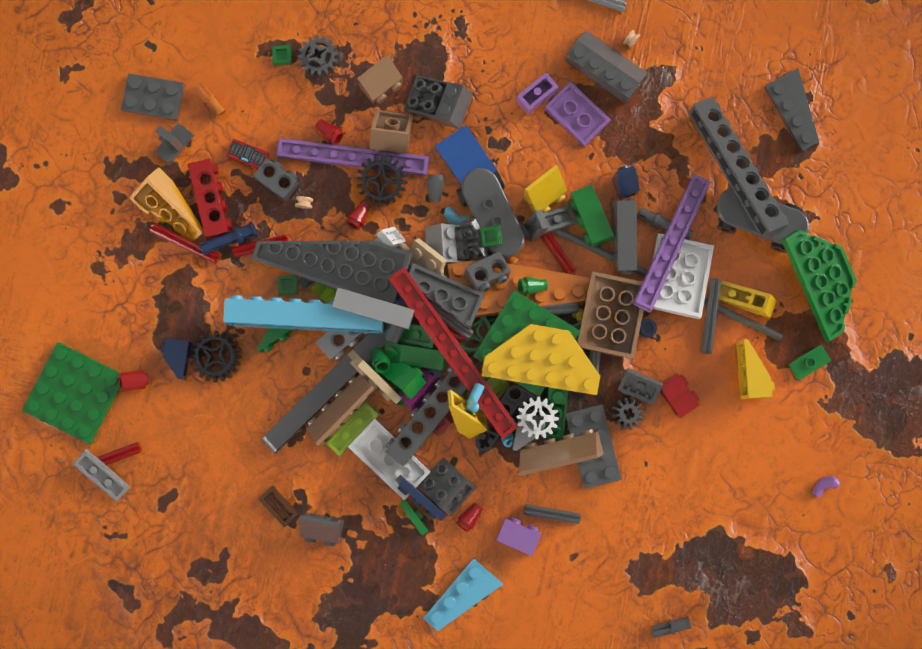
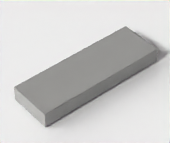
[72,449,131,502]

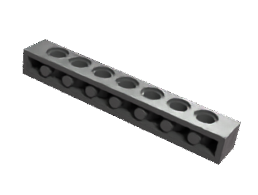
[688,97,789,240]

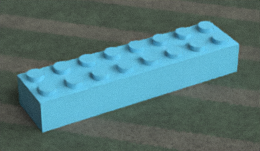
[223,295,385,334]

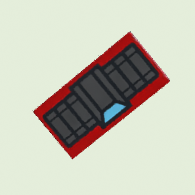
[226,138,269,169]

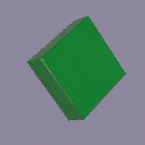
[272,45,293,66]
[480,225,503,247]
[278,275,298,295]

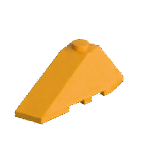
[129,167,204,242]

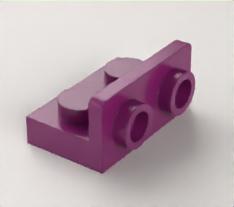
[398,368,438,412]

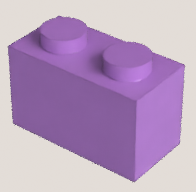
[516,72,559,116]
[496,516,542,556]

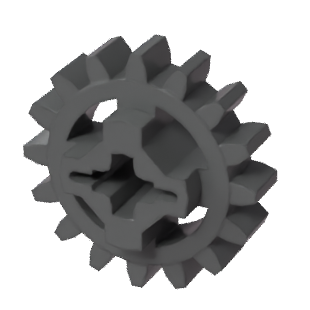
[298,35,339,77]

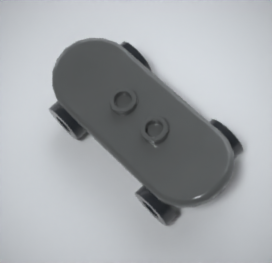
[456,168,530,258]
[717,187,809,253]

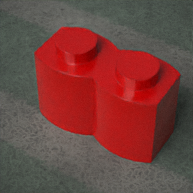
[660,373,699,418]

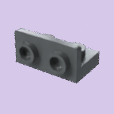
[618,368,663,405]

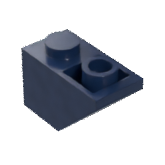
[612,165,640,200]

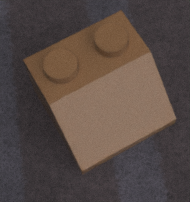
[357,55,403,105]
[370,110,414,154]

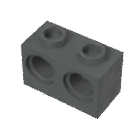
[253,158,299,201]
[464,251,511,293]

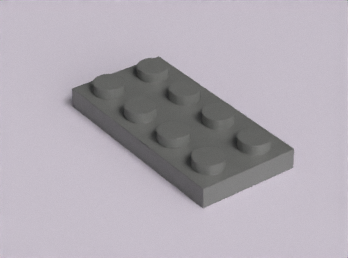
[566,404,622,489]

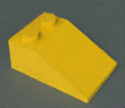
[523,165,568,213]
[736,339,775,400]

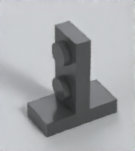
[155,123,194,165]
[524,205,577,242]

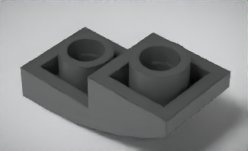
[459,218,488,260]

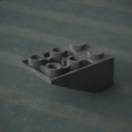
[403,75,473,129]

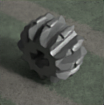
[611,397,644,430]

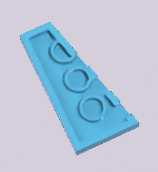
[423,558,503,631]

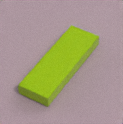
[326,402,380,456]

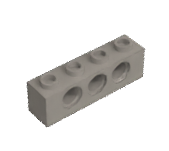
[315,331,369,361]

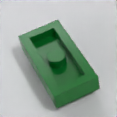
[400,323,435,348]

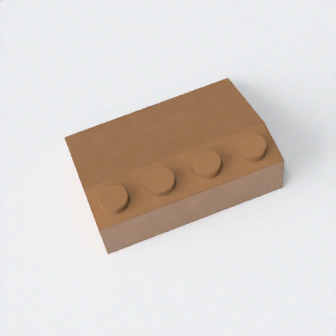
[577,271,644,360]
[306,374,378,446]
[519,429,604,476]

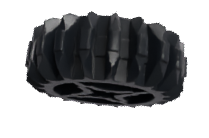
[356,155,408,206]
[190,330,242,383]

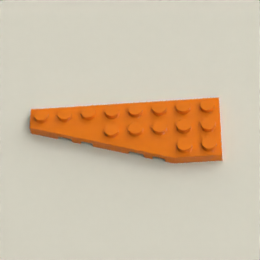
[447,259,590,318]

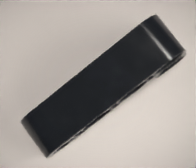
[475,385,538,452]

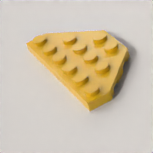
[481,324,600,395]

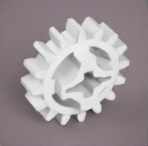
[516,397,559,439]

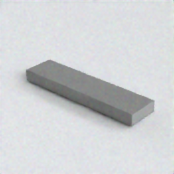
[332,288,414,329]

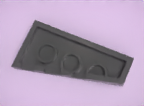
[764,68,819,152]

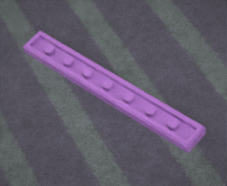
[276,138,429,176]
[633,174,711,313]

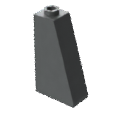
[611,200,637,274]

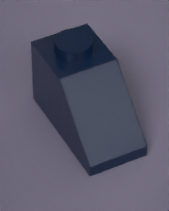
[161,338,192,380]

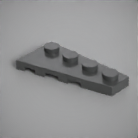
[409,263,485,330]

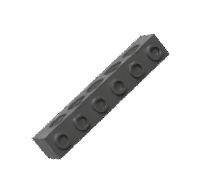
[385,367,467,467]

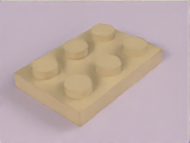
[348,350,402,404]

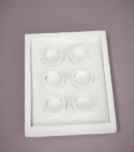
[652,233,714,320]

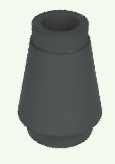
[426,174,445,202]

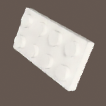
[348,419,431,500]

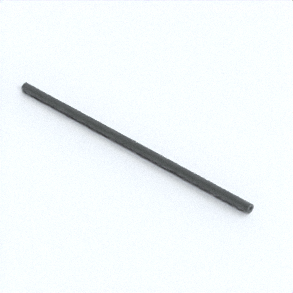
[556,229,783,342]

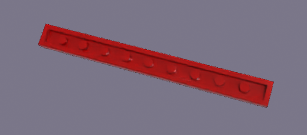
[388,267,518,439]

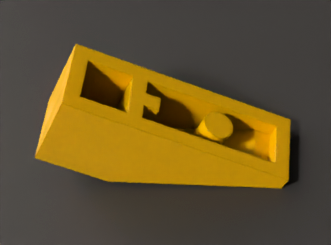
[719,280,777,318]
[447,390,488,439]

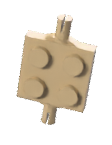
[398,238,447,277]

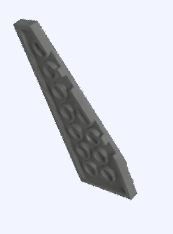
[252,241,413,304]

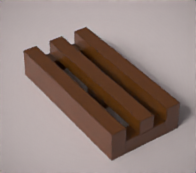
[259,485,299,527]

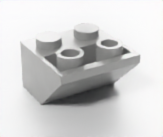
[425,223,471,266]

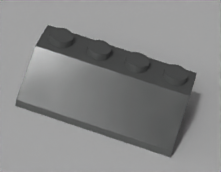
[565,31,647,103]

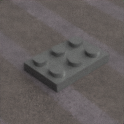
[121,73,185,121]

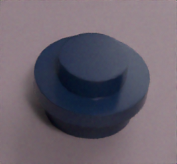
[639,319,657,338]

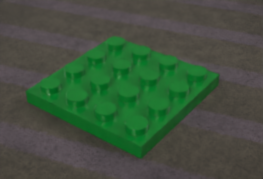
[473,290,580,397]
[21,342,120,445]

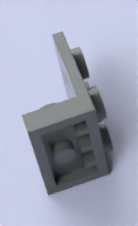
[418,458,477,516]

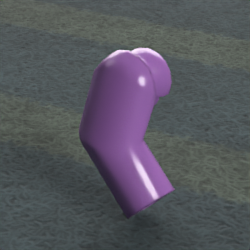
[811,476,840,498]

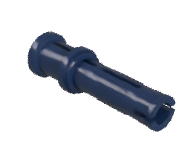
[199,221,258,256]

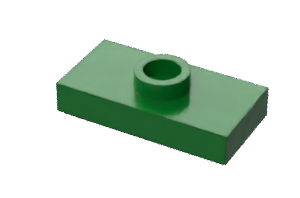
[787,345,831,381]
[400,499,429,535]

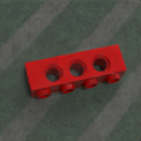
[188,158,232,240]

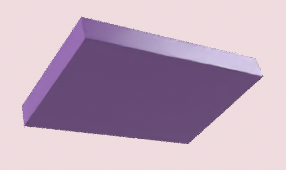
[544,81,611,147]

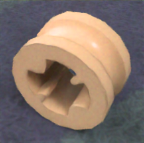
[623,30,640,49]
[295,196,313,209]

